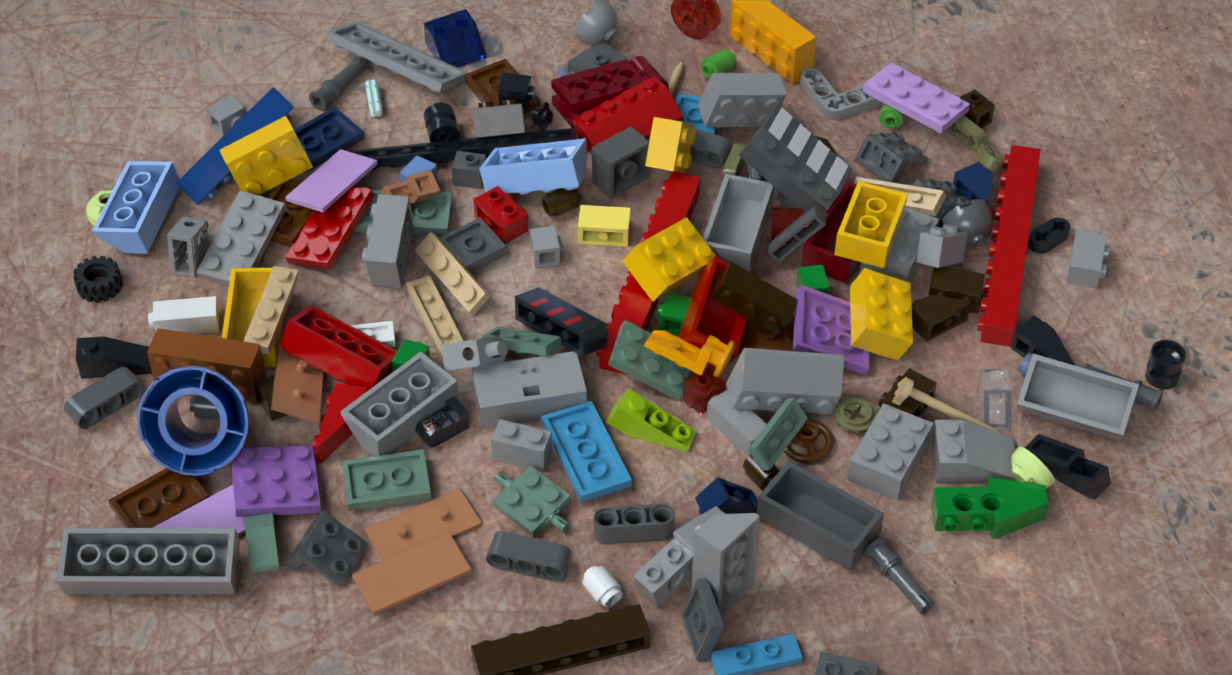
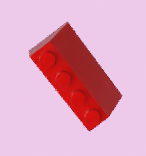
[572,76,684,154]
[279,305,398,391]

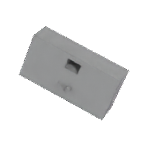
[471,351,587,428]

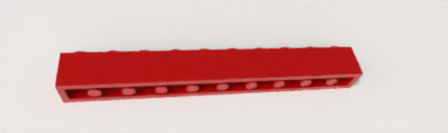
[977,145,1041,347]
[596,171,701,375]

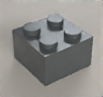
[592,127,649,199]

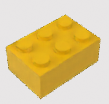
[220,116,313,195]
[834,181,908,268]
[622,217,717,302]
[850,268,913,361]

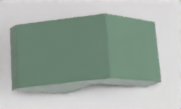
[245,512,279,573]

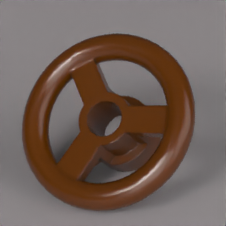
[784,419,834,463]

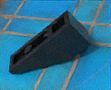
[1011,315,1075,366]
[75,336,152,379]

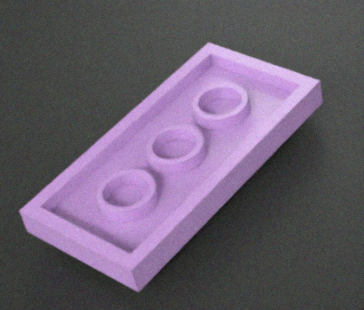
[862,62,970,134]

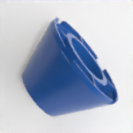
[137,366,249,476]

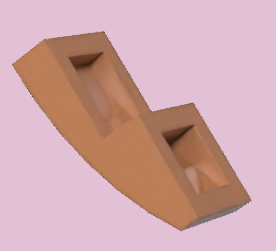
[382,170,440,206]

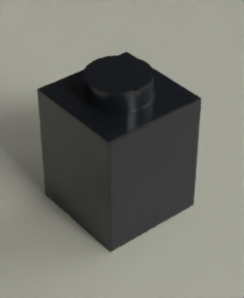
[498,73,535,110]

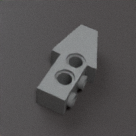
[633,506,725,609]

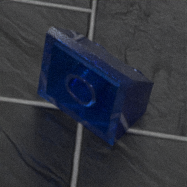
[424,9,487,68]

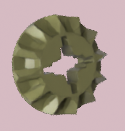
[834,397,877,435]

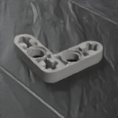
[800,68,883,120]

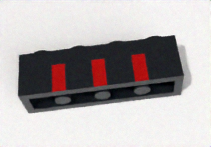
[515,287,607,357]

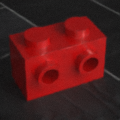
[473,186,529,244]

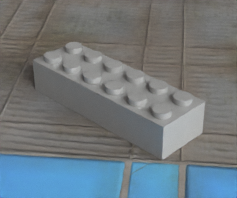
[57,528,240,595]

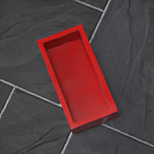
[679,256,747,369]

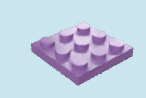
[793,285,869,375]
[231,445,321,517]

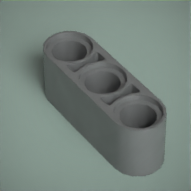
[690,128,732,169]
[64,367,144,429]
[593,504,675,544]
[486,531,572,582]

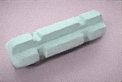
[365,79,383,118]

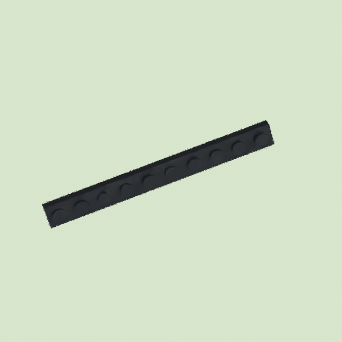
[333,128,578,170]

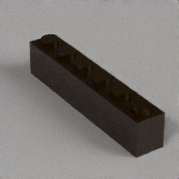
[471,604,650,675]

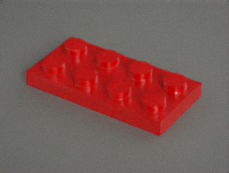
[285,187,375,270]

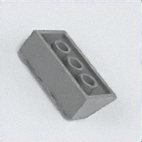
[726,348,844,414]
[341,352,459,456]
[691,513,760,615]

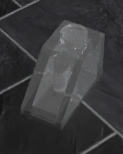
[977,369,1011,431]

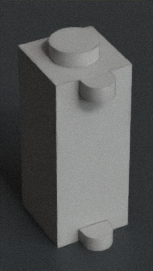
[707,390,767,457]

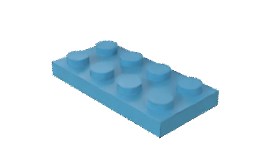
[541,401,632,503]

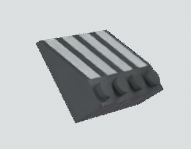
[739,104,852,221]

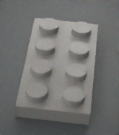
[196,190,287,286]

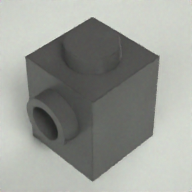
[451,151,486,189]

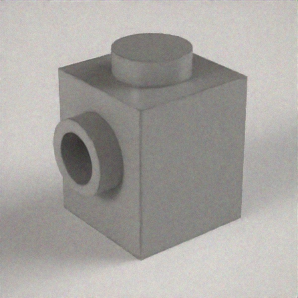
[206,95,247,137]
[530,226,563,268]

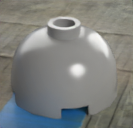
[573,0,617,45]

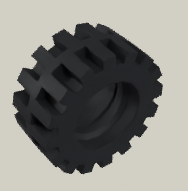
[73,256,123,303]

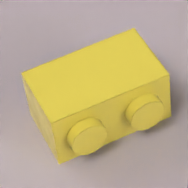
[578,205,631,247]

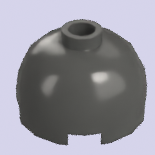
[942,199,993,247]

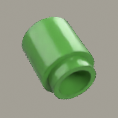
[701,50,737,79]
[879,103,905,129]

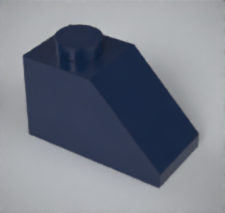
[953,162,994,205]
[695,477,758,515]

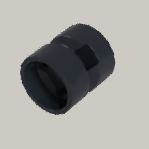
[423,102,460,142]
[1145,339,1186,390]

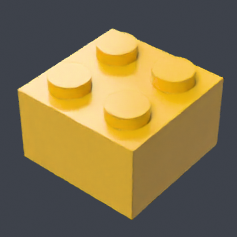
[645,117,697,173]

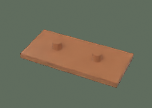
[271,347,324,424]
[364,488,482,561]
[352,533,472,616]

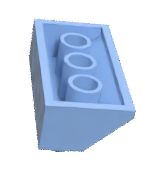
[479,139,587,195]
[92,161,180,254]

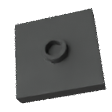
[568,40,630,73]
[440,218,508,272]
[681,579,724,662]

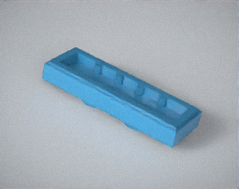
[710,634,802,675]

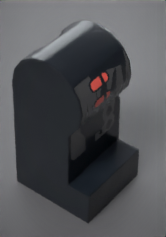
[415,397,470,447]

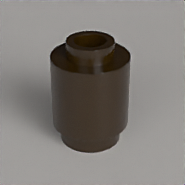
[542,188,580,216]
[743,455,780,491]

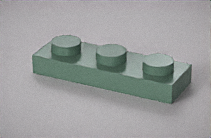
[482,326,562,357]
[748,397,808,471]

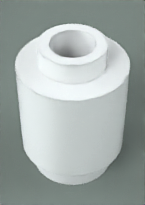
[582,566,623,609]

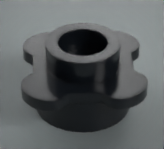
[532,102,553,131]

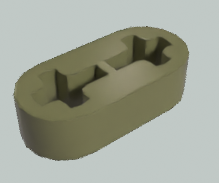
[947,115,987,151]
[722,142,746,179]
[975,142,1005,173]

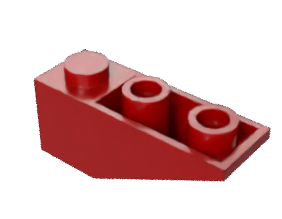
[313,383,367,463]

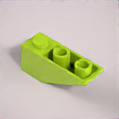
[606,388,697,452]

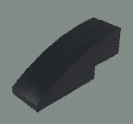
[1025,434,1111,499]

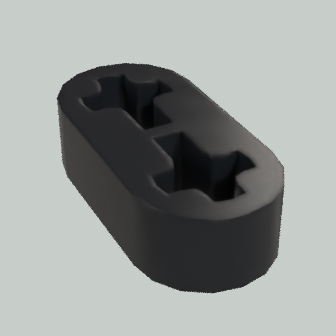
[1028,218,1071,254]

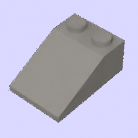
[932,420,1017,483]

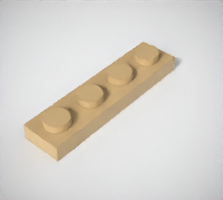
[853,177,946,216]
[414,232,491,315]
[243,266,300,354]
[406,275,467,361]

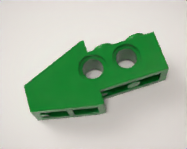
[931,477,1048,539]

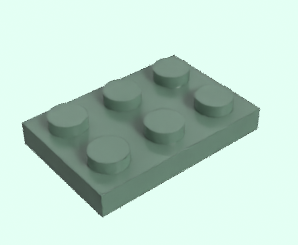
[608,320,690,401]
[342,449,431,511]

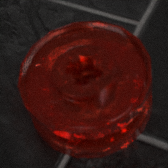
[671,0,722,40]

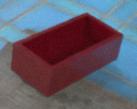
[802,181,861,284]

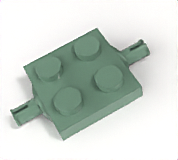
[492,466,571,537]

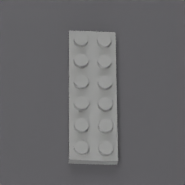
[326,21,468,93]

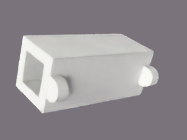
[148,296,219,334]

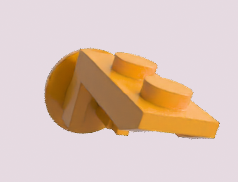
[644,330,735,377]

